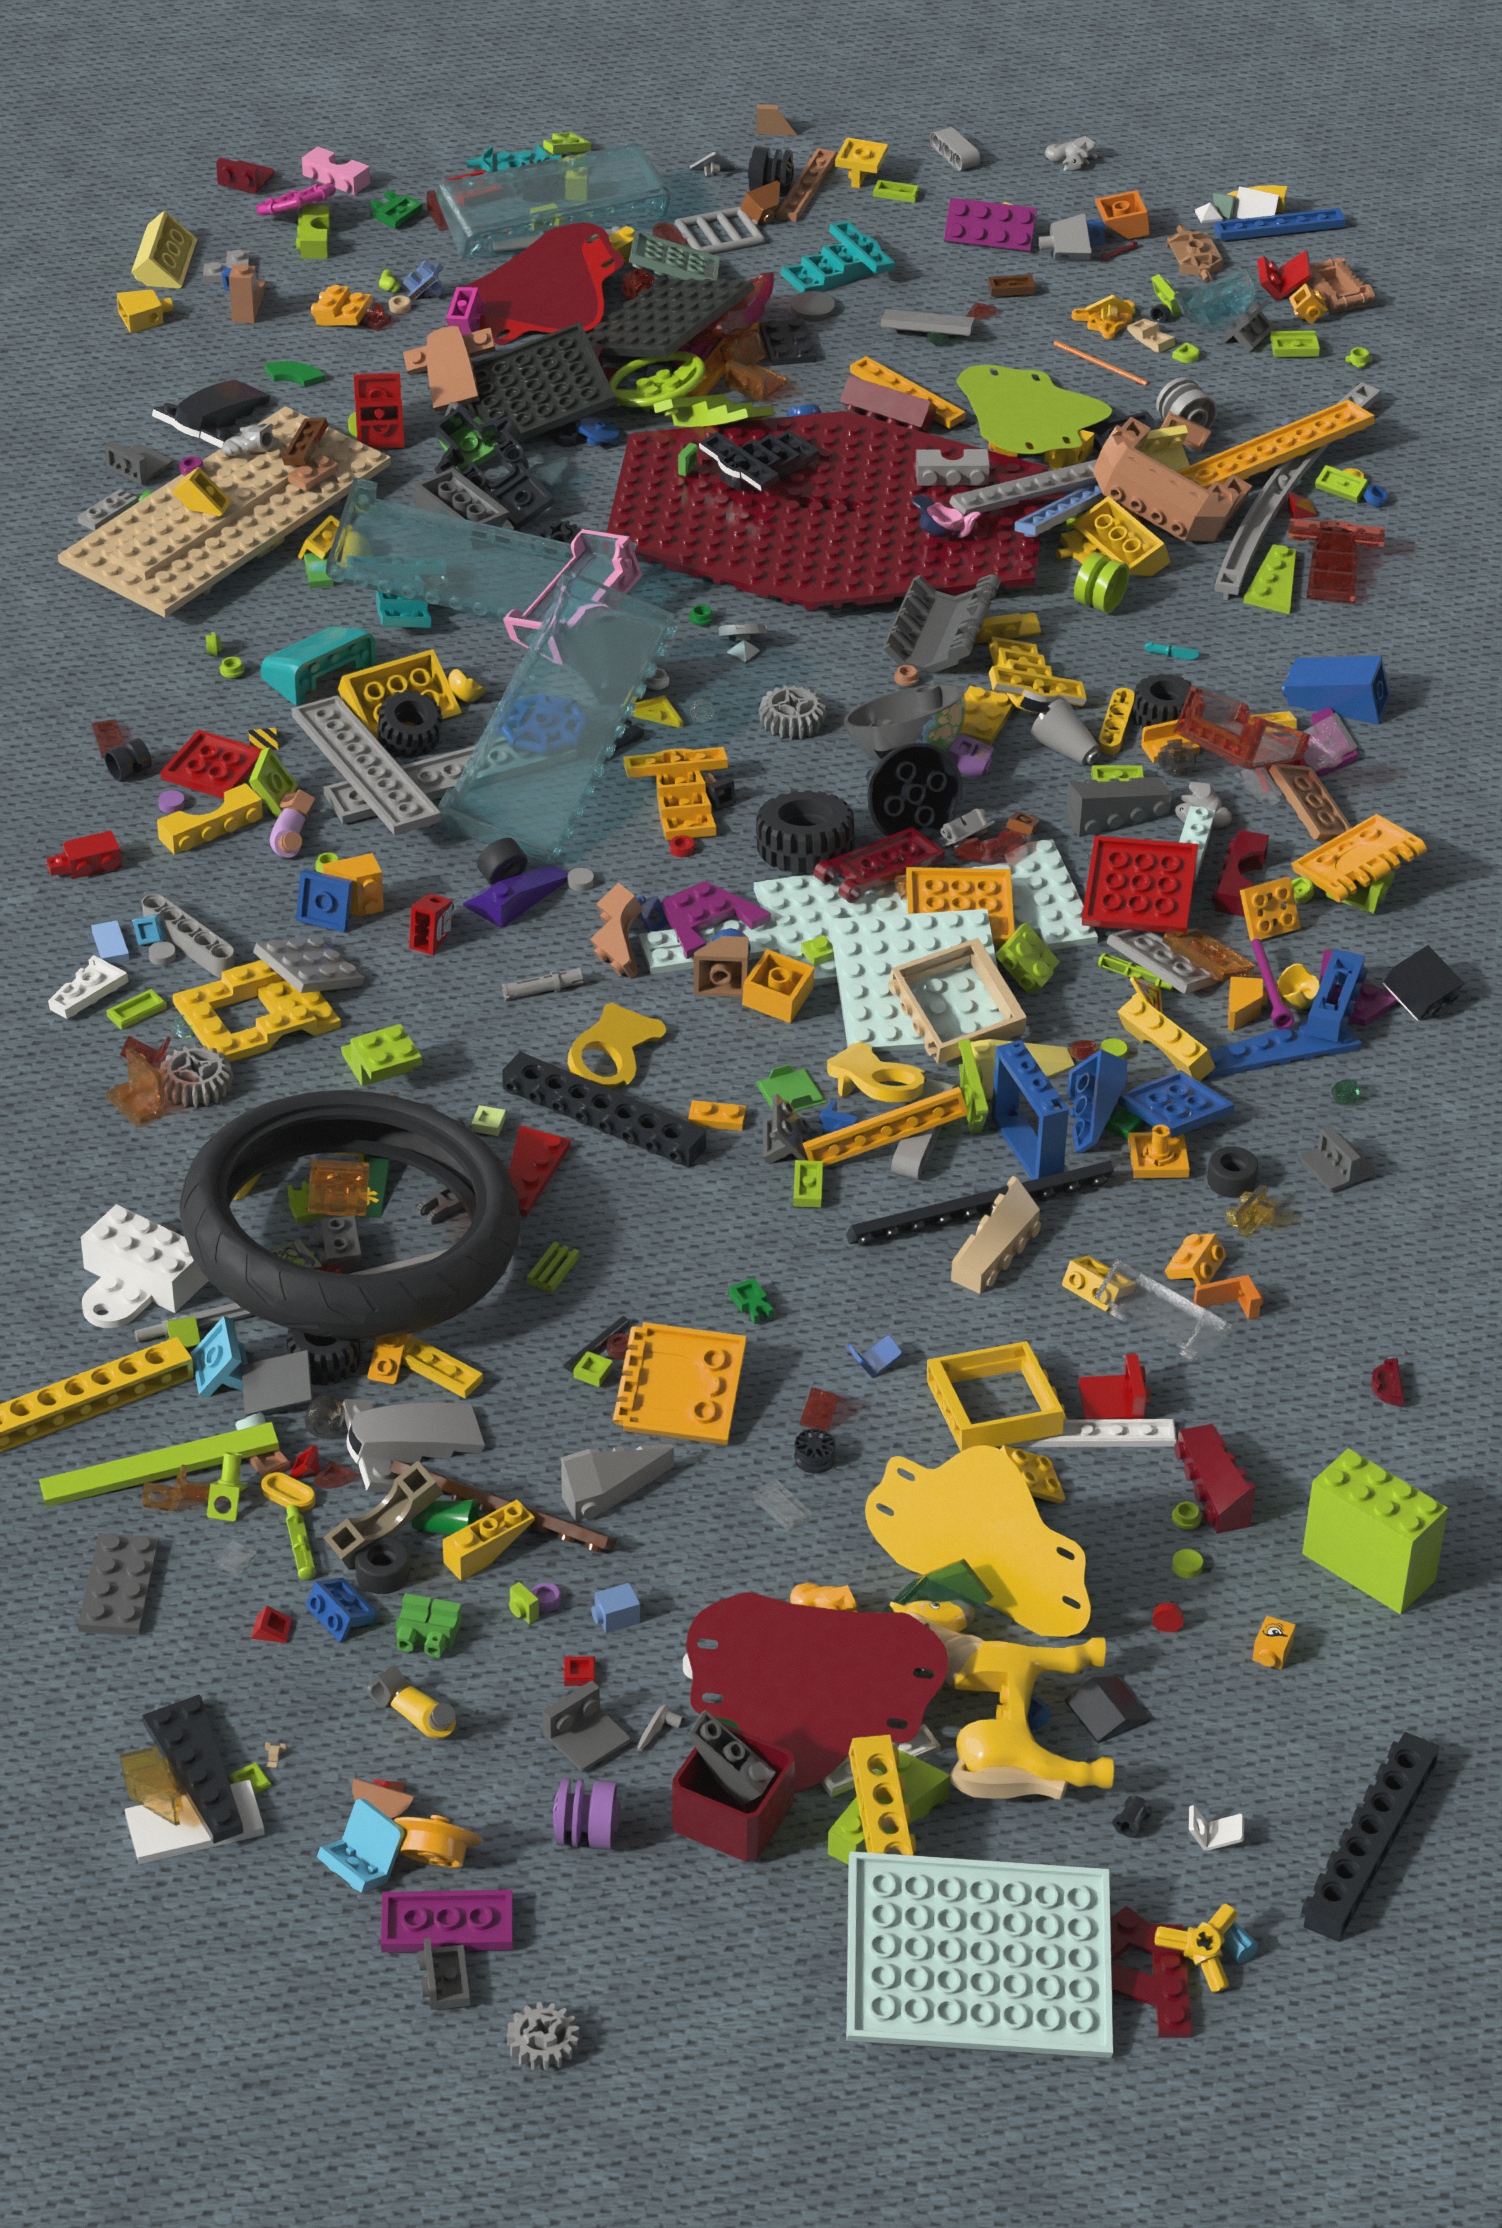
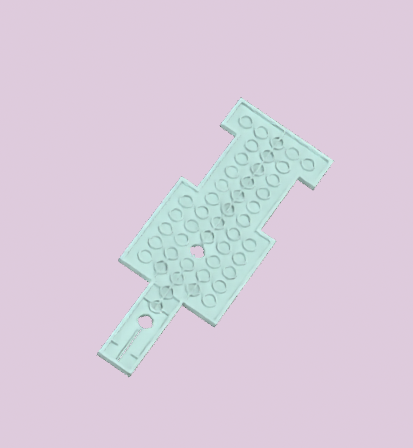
[639,839,1098,986]

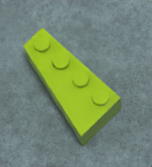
[828,1749,950,1865]

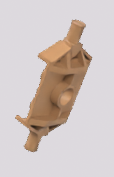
[1166,225,1223,284]

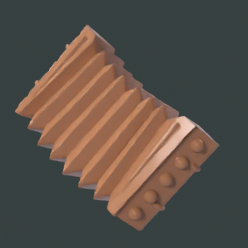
[1306,257,1375,314]

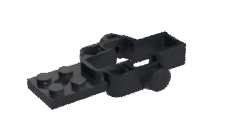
[432,405,556,530]

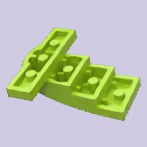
[653,394,775,427]

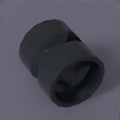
[104,738,152,781]

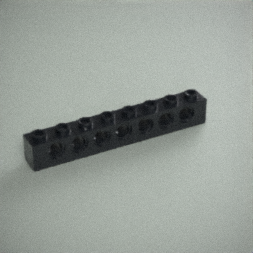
[502,1051,706,1168]
[1301,1732,1440,1942]

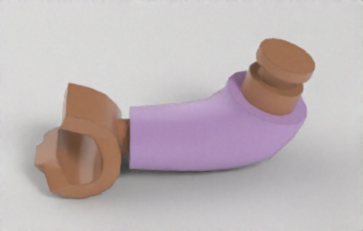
[270,789,315,858]

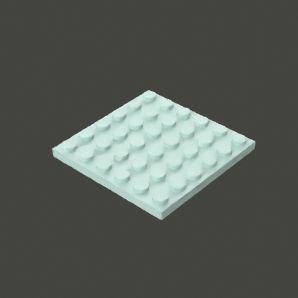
[829,909,1010,1052]

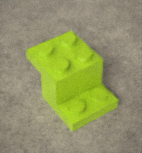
[341,1024,422,1087]

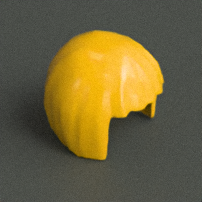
[1277,964,1320,1010]

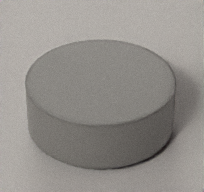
[568,868,594,891]
[149,941,176,966]

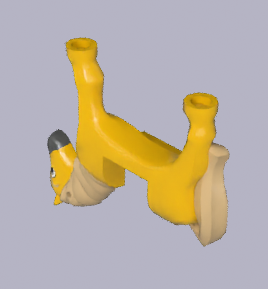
[890,1599,1114,1800]

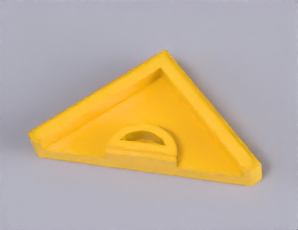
[622,695,683,728]

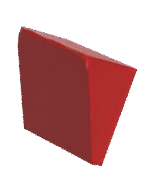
[1287,493,1317,519]
[251,1605,293,1643]

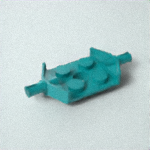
[467,144,562,178]

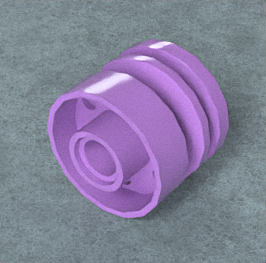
[553,1778,620,1849]

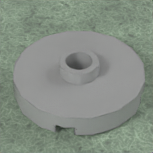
[718,623,767,641]

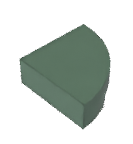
[1213,192,1236,218]

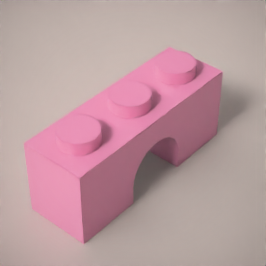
[302,147,370,195]

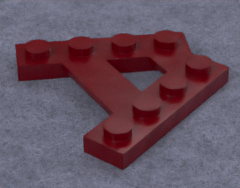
[1110,1906,1192,2038]

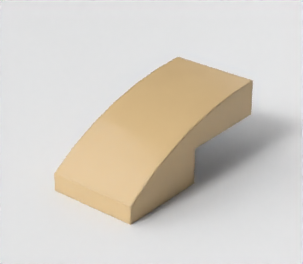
[1127,319,1175,353]

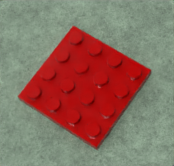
[1082,836,1198,934]

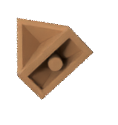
[757,104,798,136]

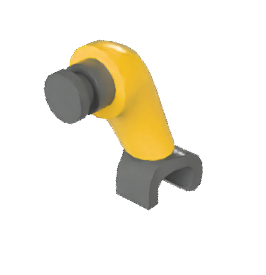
[367,1664,456,1739]

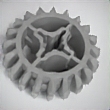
[759,685,826,740]
[158,1045,233,1108]

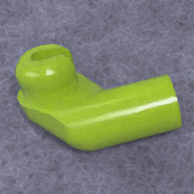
[379,269,400,293]

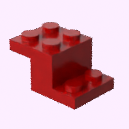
[353,372,404,449]

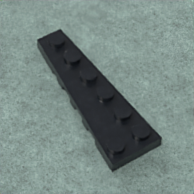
[142,1694,244,1844]

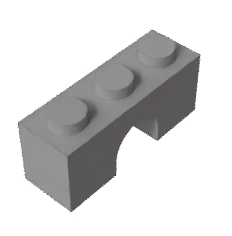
[916,449,989,486]

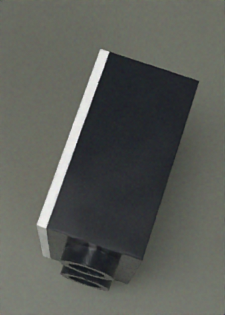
[1382,945,1464,1021]

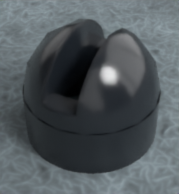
[1151,304,1170,323]

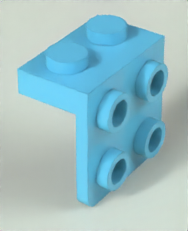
[317,1798,405,1893]

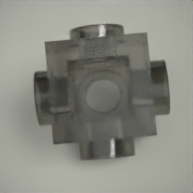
[1158,739,1196,776]

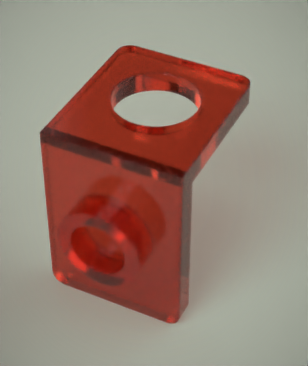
[120,1036,171,1072]
[800,1387,845,1431]

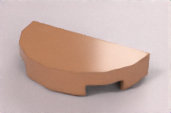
[352,1777,415,1818]

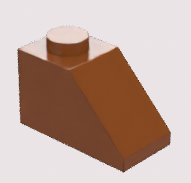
[740,181,780,225]

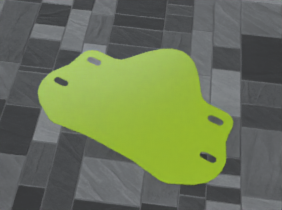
[956,365,1112,454]

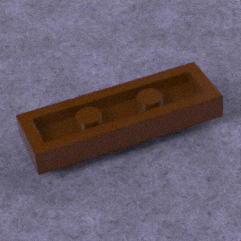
[282,418,328,467]

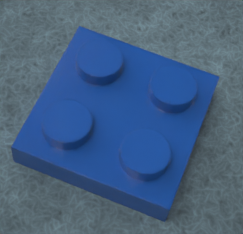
[296,869,353,932]

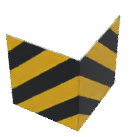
[247,728,278,750]

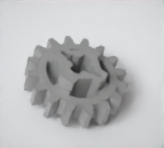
[507,2002,579,2071]

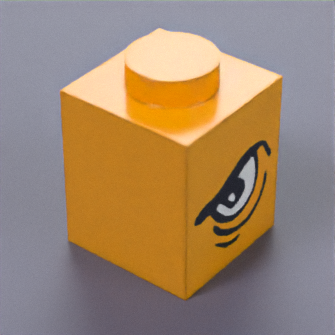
[1252,1615,1296,1670]

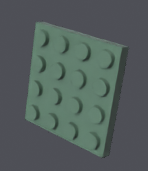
[629,231,720,280]

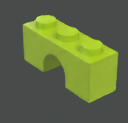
[296,205,330,259]

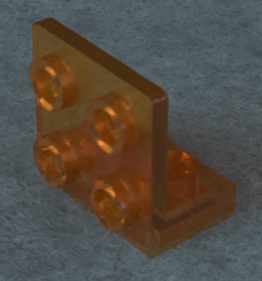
[725,360,788,402]
[106,1047,165,1128]

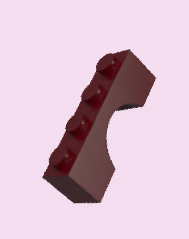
[1212,829,1269,917]

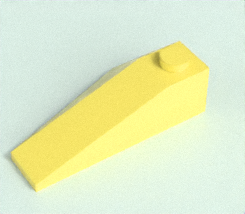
[970,1039,1074,1100]

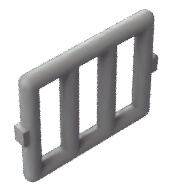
[675,206,765,254]

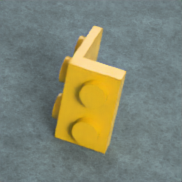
[1000,1445,1065,1504]

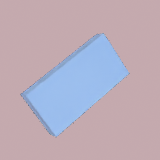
[91,921,129,964]

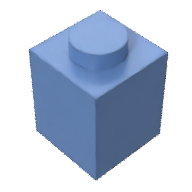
[591,1583,640,1633]

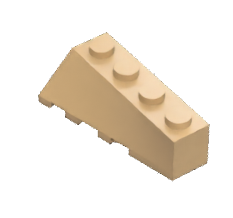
[951,1176,1041,1294]

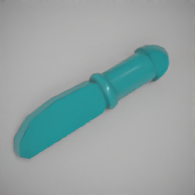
[1144,642,1200,660]

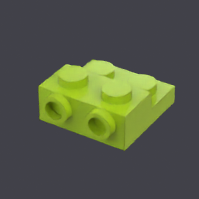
[995,922,1060,994]

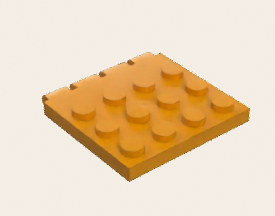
[612,1322,747,1445]

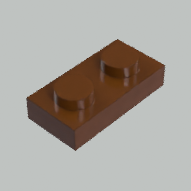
[988,275,1036,297]

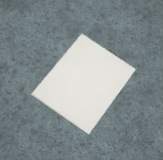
[1233,186,1279,219]

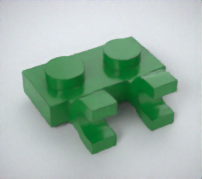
[370,190,423,229]

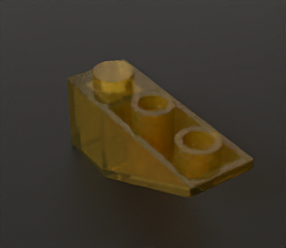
[119,1746,183,1826]

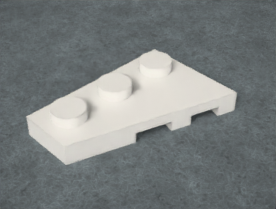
[48,955,129,1019]

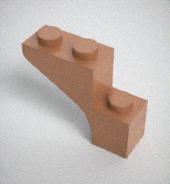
[590,883,643,979]

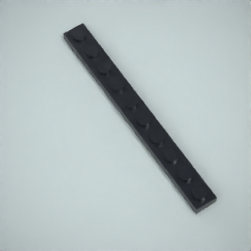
[846,1160,1114,1245]

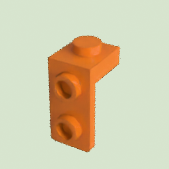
[1193,1275,1263,1319]

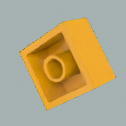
[742,949,815,1023]

